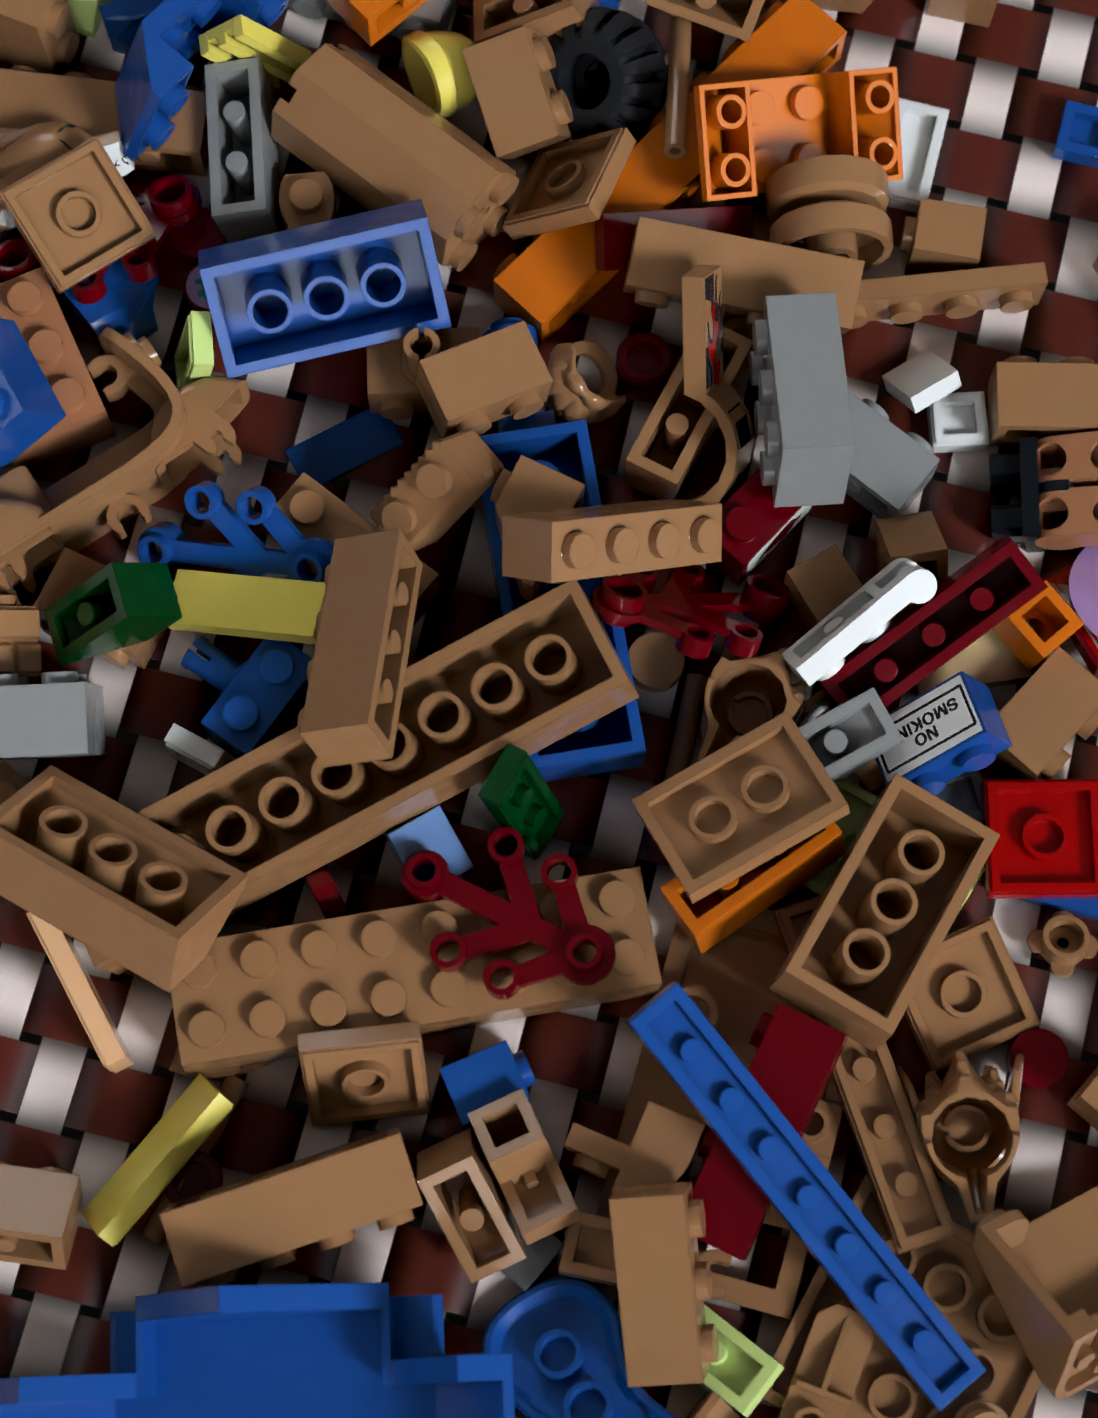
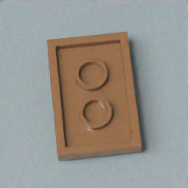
[631,711,850,904]

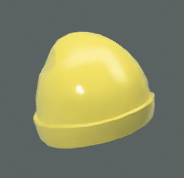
[401,30,477,118]

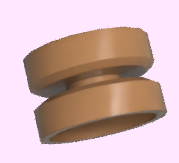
[765,154,894,272]

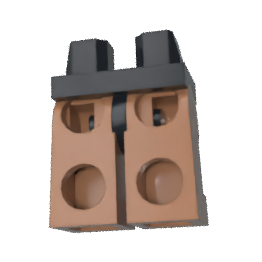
[989,431,1098,553]

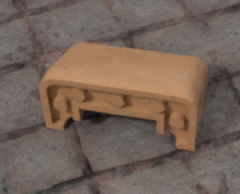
[972,1186,1098,1400]

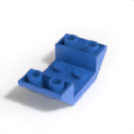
[114,0,289,162]

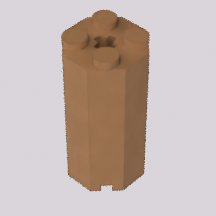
[271,43,519,272]

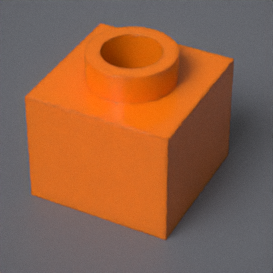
[992,580,1085,671]

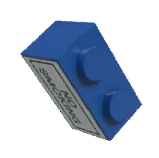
[876,671,1013,796]

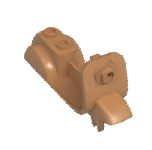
[0,327,250,606]

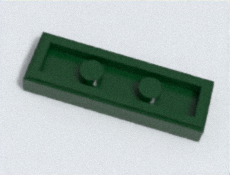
[477,743,564,861]

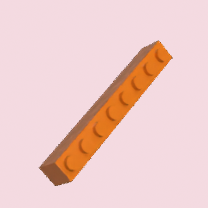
[493,0,847,346]

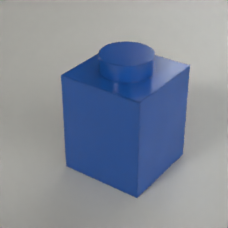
[439,1040,536,1130]

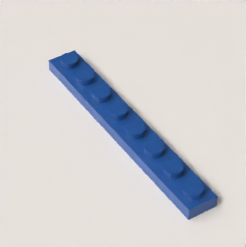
[625,981,986,1411]

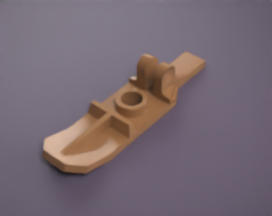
[778,1301,876,1418]

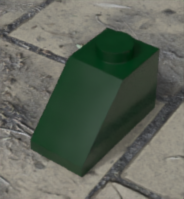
[44,562,182,664]

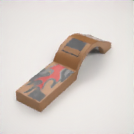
[681,265,754,505]

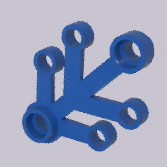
[137,481,334,582]

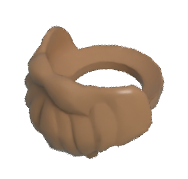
[546,340,627,425]

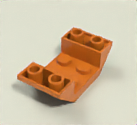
[694,66,903,202]

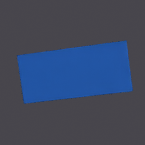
[285,408,404,485]

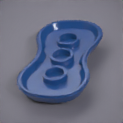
[482,1276,676,1418]

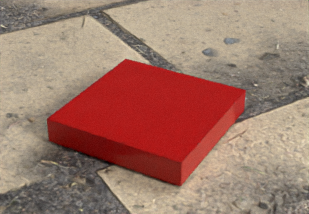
[980,779,1098,899]

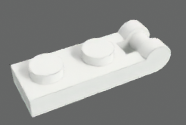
[781,557,937,686]

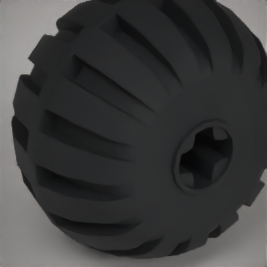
[548,7,668,140]

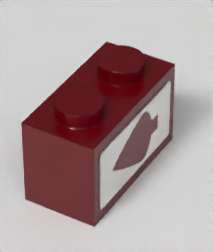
[713,467,814,586]

